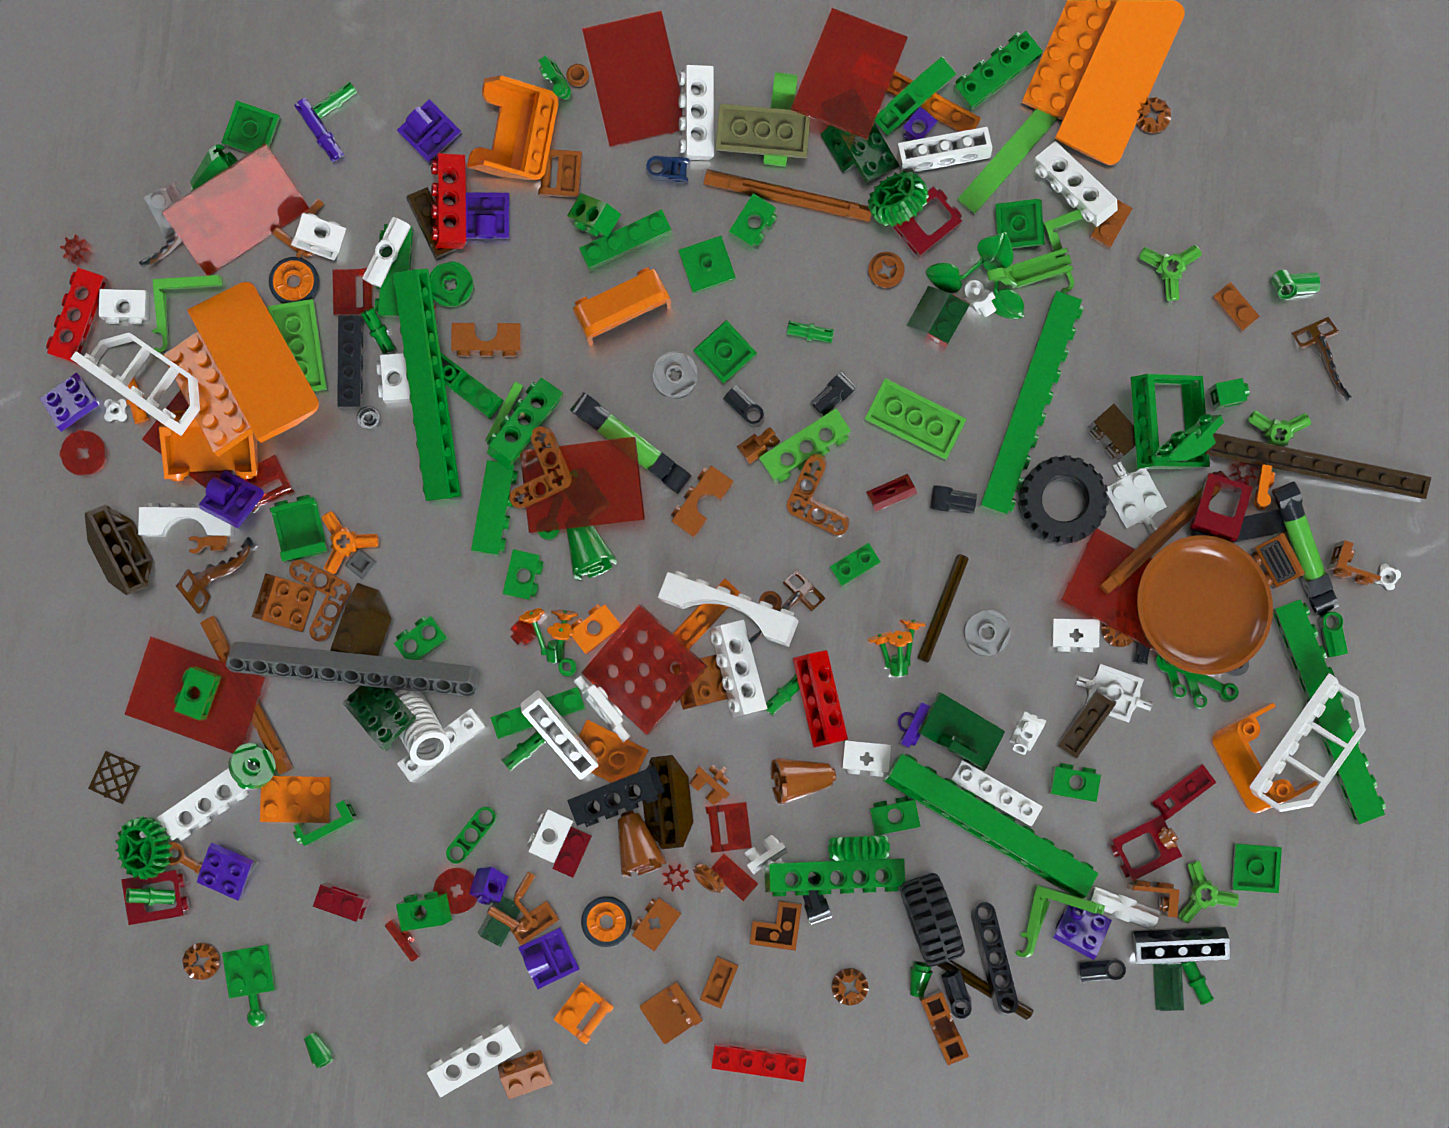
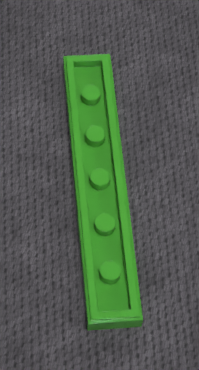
[957,109,1058,215]

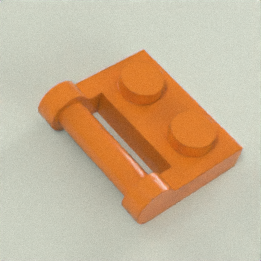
[1254,464,1275,511]
[553,982,614,1044]

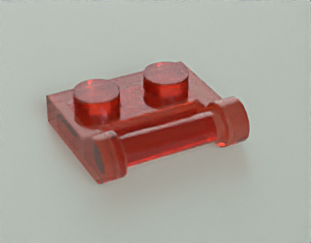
[332,268,372,316]
[235,455,294,512]
[705,802,752,853]

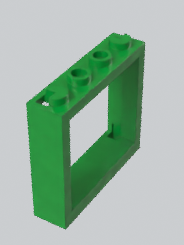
[1130,374,1210,470]

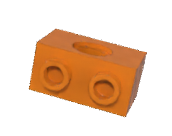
[571,604,622,655]

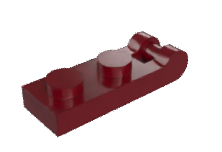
[1151,764,1217,821]

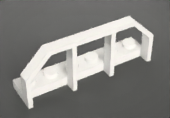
[71,332,200,436]
[1250,674,1366,812]

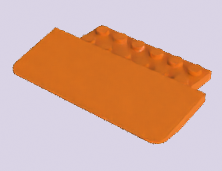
[1021,0,1185,165]
[163,282,319,457]

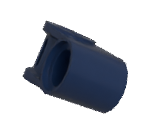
[646,156,690,183]

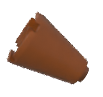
[771,758,836,804]
[617,810,666,877]

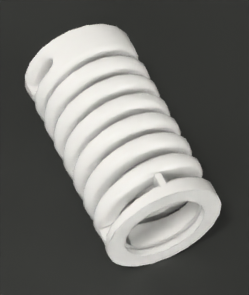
[395,690,450,766]

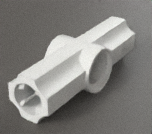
[362,217,411,288]
[1089,886,1160,930]

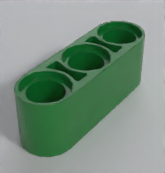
[446,806,497,864]

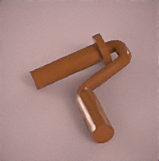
[272,198,324,258]
[487,872,536,935]

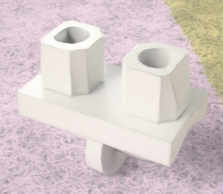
[963,280,996,317]
[1009,712,1046,755]
[744,835,788,875]

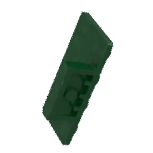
[820,89,899,182]
[343,685,416,751]
[918,692,1005,771]

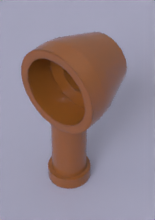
[168,842,203,874]

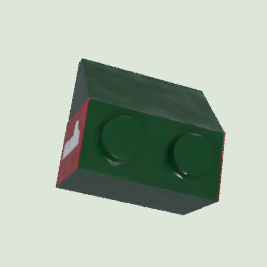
[906,286,970,348]

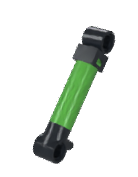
[570,392,692,494]
[1272,481,1339,615]

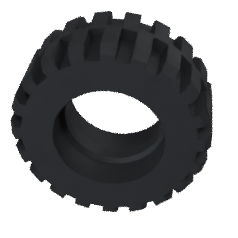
[1018,455,1109,544]
[900,873,965,967]

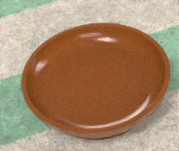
[1136,535,1273,675]

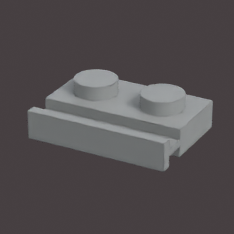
[144,182,190,238]

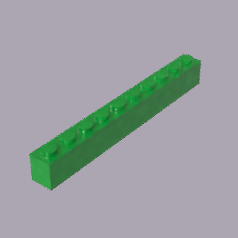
[393,269,461,501]
[979,290,1084,516]
[1273,599,1386,825]
[884,754,1099,898]

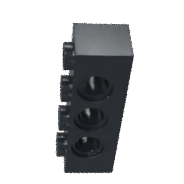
[337,315,364,410]
[567,766,665,827]
[1133,927,1230,964]

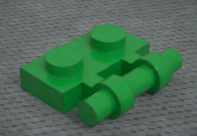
[538,55,572,100]

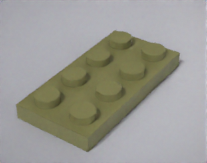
[716,104,811,159]

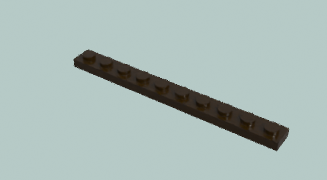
[1204,433,1432,499]

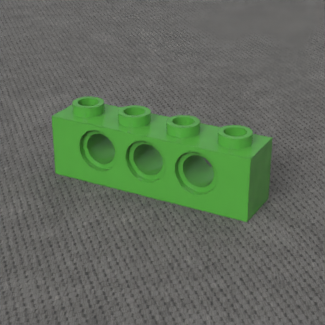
[759,408,851,483]

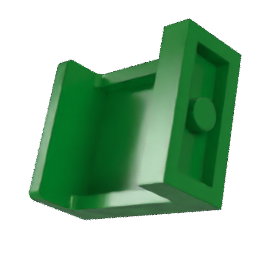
[269,495,329,563]
[293,799,359,846]

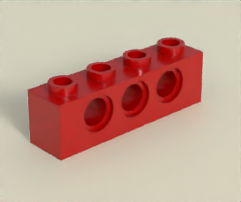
[431,153,466,249]
[46,267,108,365]
[793,650,848,748]
[711,1043,807,1082]

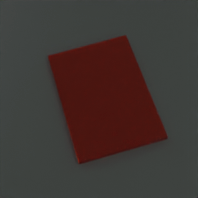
[790,8,908,139]
[582,11,682,147]
[162,143,309,276]
[520,437,645,533]
[1061,528,1156,652]
[124,636,266,754]

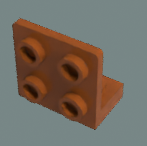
[1327,540,1382,586]
[251,573,316,632]
[672,654,728,710]
[1127,880,1180,918]
[640,981,703,1044]

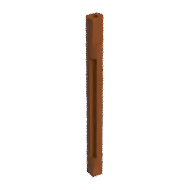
[704,169,871,222]
[1099,471,1229,594]
[200,616,293,775]

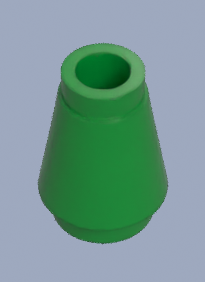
[910,962,933,997]
[304,1032,333,1069]

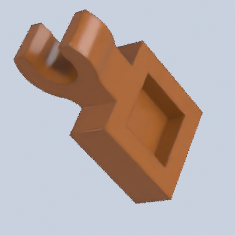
[737,427,780,464]
[189,536,230,554]

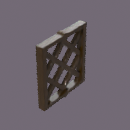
[88,751,141,804]

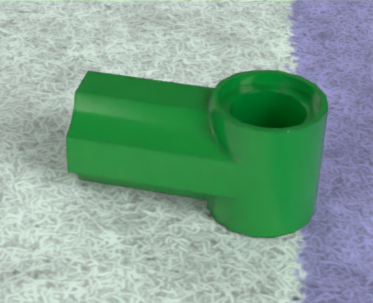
[1271,270,1321,300]
[1318,611,1348,657]

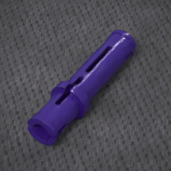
[294,98,344,162]

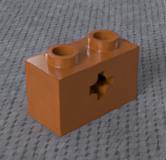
[631,897,681,952]

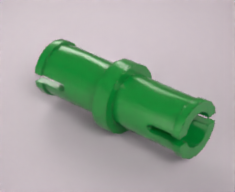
[312,81,358,119]
[361,307,395,354]
[786,320,834,343]
[558,658,577,677]
[765,674,800,716]
[501,731,546,771]
[126,887,175,906]
[1180,961,1214,1005]

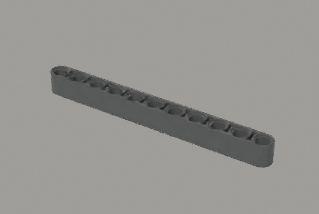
[226,642,479,697]

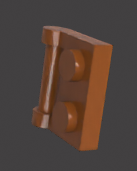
[538,149,582,198]

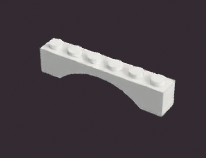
[658,571,799,647]

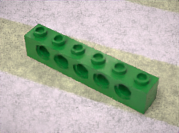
[764,858,906,897]

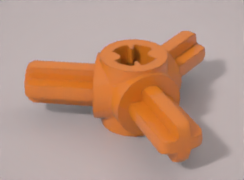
[322,511,379,574]

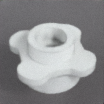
[104,399,127,422]
[1375,563,1401,590]

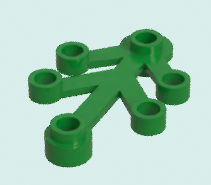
[1156,654,1239,709]

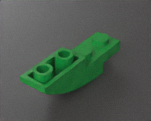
[873,56,957,136]
[440,352,504,419]
[1151,414,1224,462]

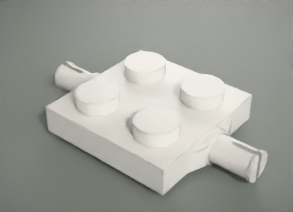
[1106,462,1167,534]
[1076,664,1153,723]
[573,676,630,742]

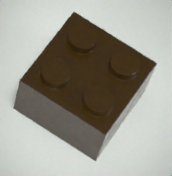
[1088,404,1136,460]

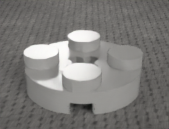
[652,352,698,398]
[964,610,1011,656]

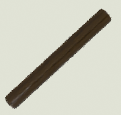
[918,554,969,662]
[937,960,1034,1020]

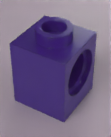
[901,107,937,141]
[469,867,508,905]

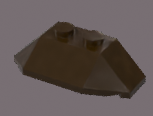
[85,505,153,595]
[330,583,392,656]
[642,755,693,849]

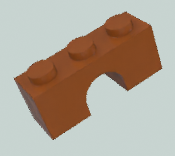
[451,323,522,357]
[670,465,734,538]
[919,990,969,1066]

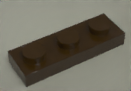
[406,187,456,259]
[1058,689,1116,758]

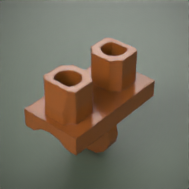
[689,765,730,805]

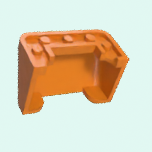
[159,411,258,481]

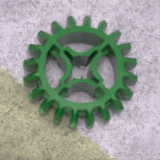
[868,171,929,227]
[115,817,173,880]
[828,836,890,861]

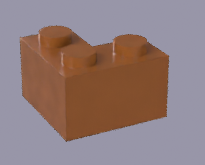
[749,900,802,951]

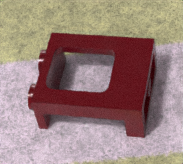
[893,186,962,259]
[1189,472,1253,543]
[1109,814,1182,881]
[121,869,190,925]
[312,882,371,922]

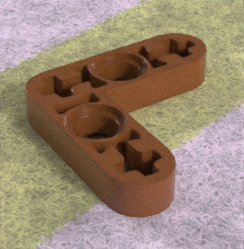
[510,427,572,508]
[786,453,850,535]
[289,560,352,642]

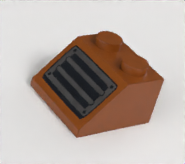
[1251,533,1305,589]

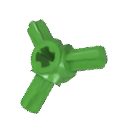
[1139,245,1202,301]
[1248,410,1311,447]
[1178,861,1239,924]

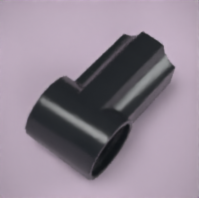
[810,371,857,416]
[723,385,765,427]
[930,485,977,514]
[802,875,832,925]
[1079,958,1126,983]
[941,969,972,1019]

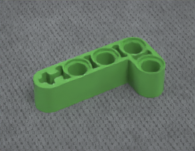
[763,72,798,167]

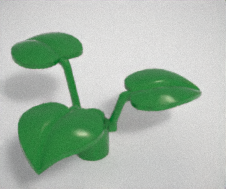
[925,231,1024,319]

